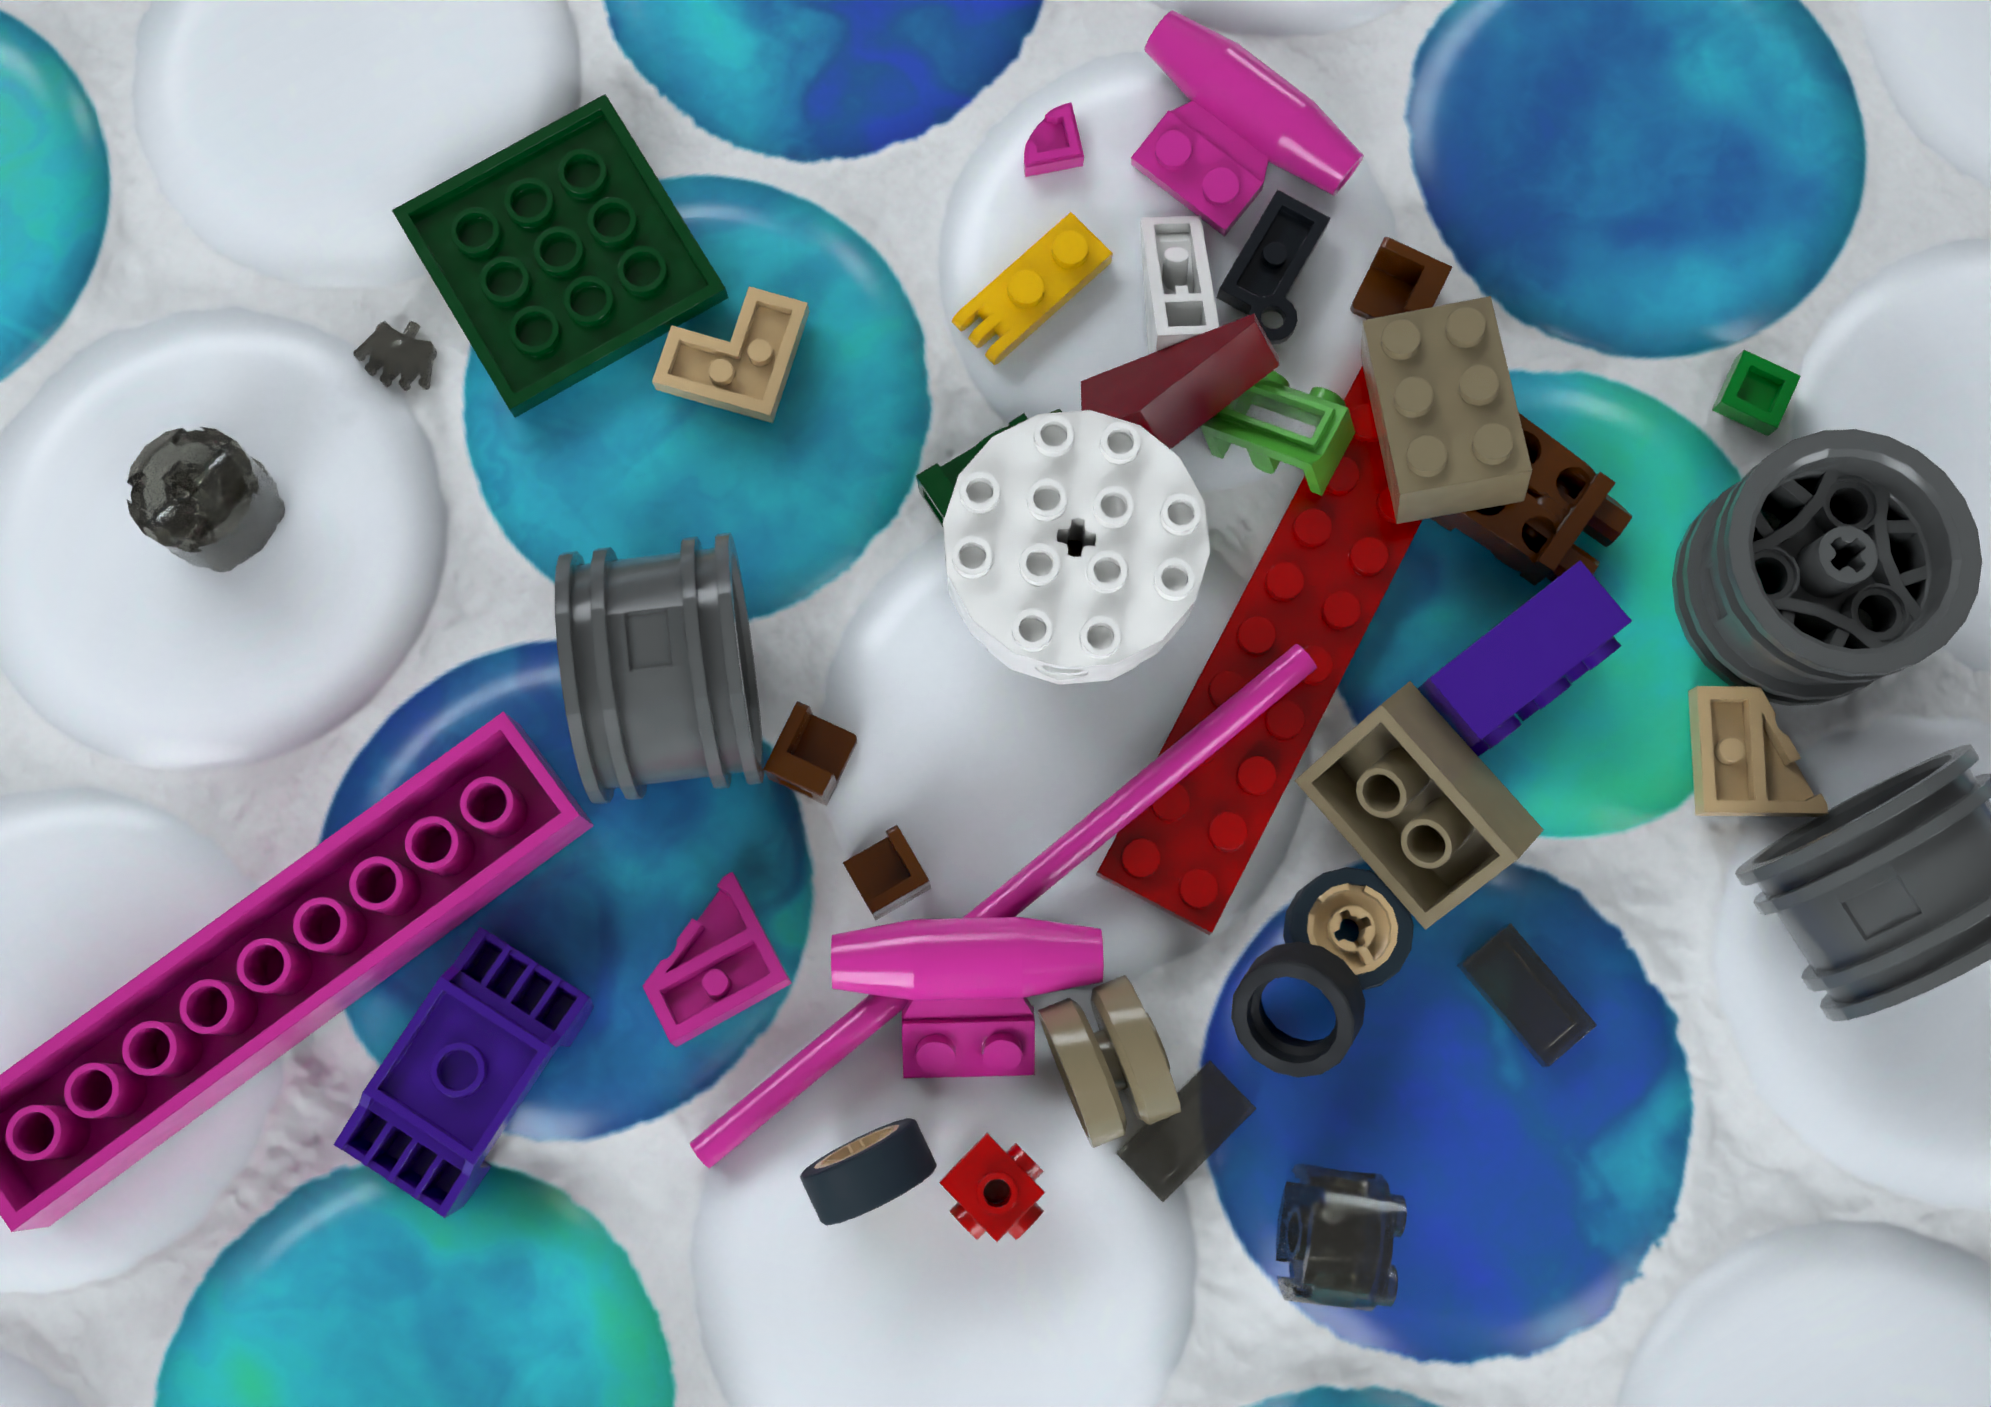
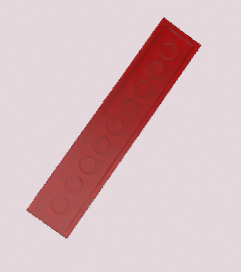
[1096,365,1423,935]

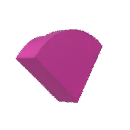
[1024,102,1084,177]

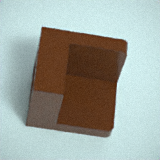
[1350,237,1452,320]
[763,701,857,806]
[843,825,931,921]

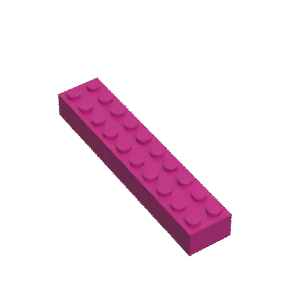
[0,711,594,1232]

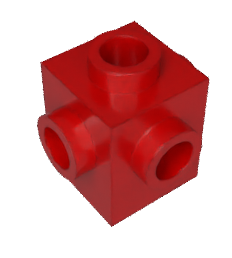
[939,1133,1045,1242]

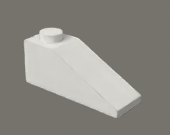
[1140,216,1220,355]

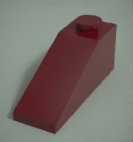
[1081,313,1280,449]

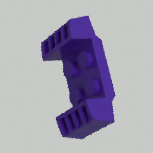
[333,927,594,1218]

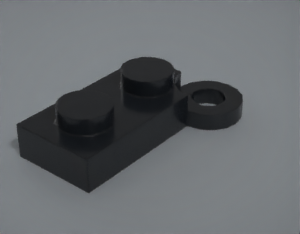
[1216,189,1331,345]

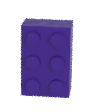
[1418,560,1632,757]

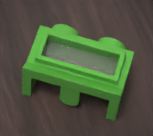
[1200,371,1355,496]

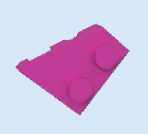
[642,872,792,1047]

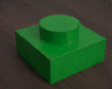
[1712,350,1801,436]

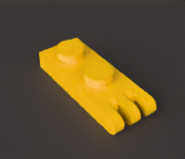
[952,212,1113,365]

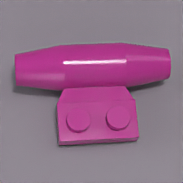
[1131,10,1364,237]
[831,917,1104,1078]

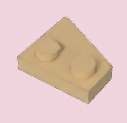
[1688,686,1828,817]

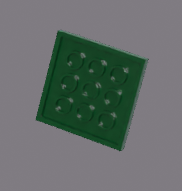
[392,94,729,418]

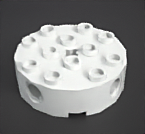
[943,410,1210,685]

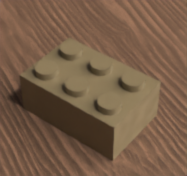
[1360,296,1532,524]
[1294,681,1544,930]

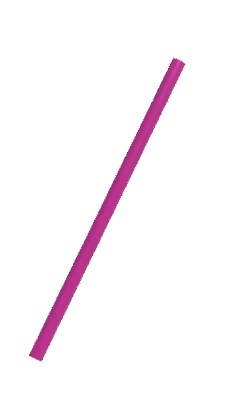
[690,644,1317,1168]

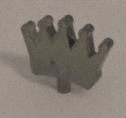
[353,321,437,391]

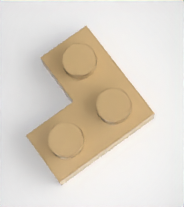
[652,286,809,423]

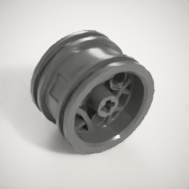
[1672,429,1982,706]
[555,533,764,804]
[1735,744,1991,1021]

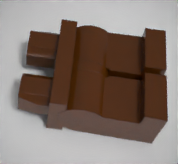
[1430,413,1633,586]

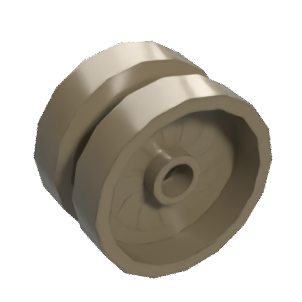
[1037,975,1181,1148]

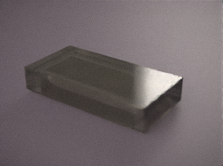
[1457,923,1597,1067]
[1115,1060,1257,1202]

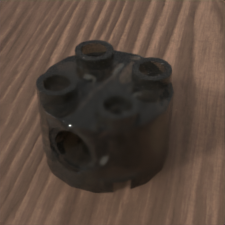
[127,427,285,573]
[1276,1164,1407,1311]

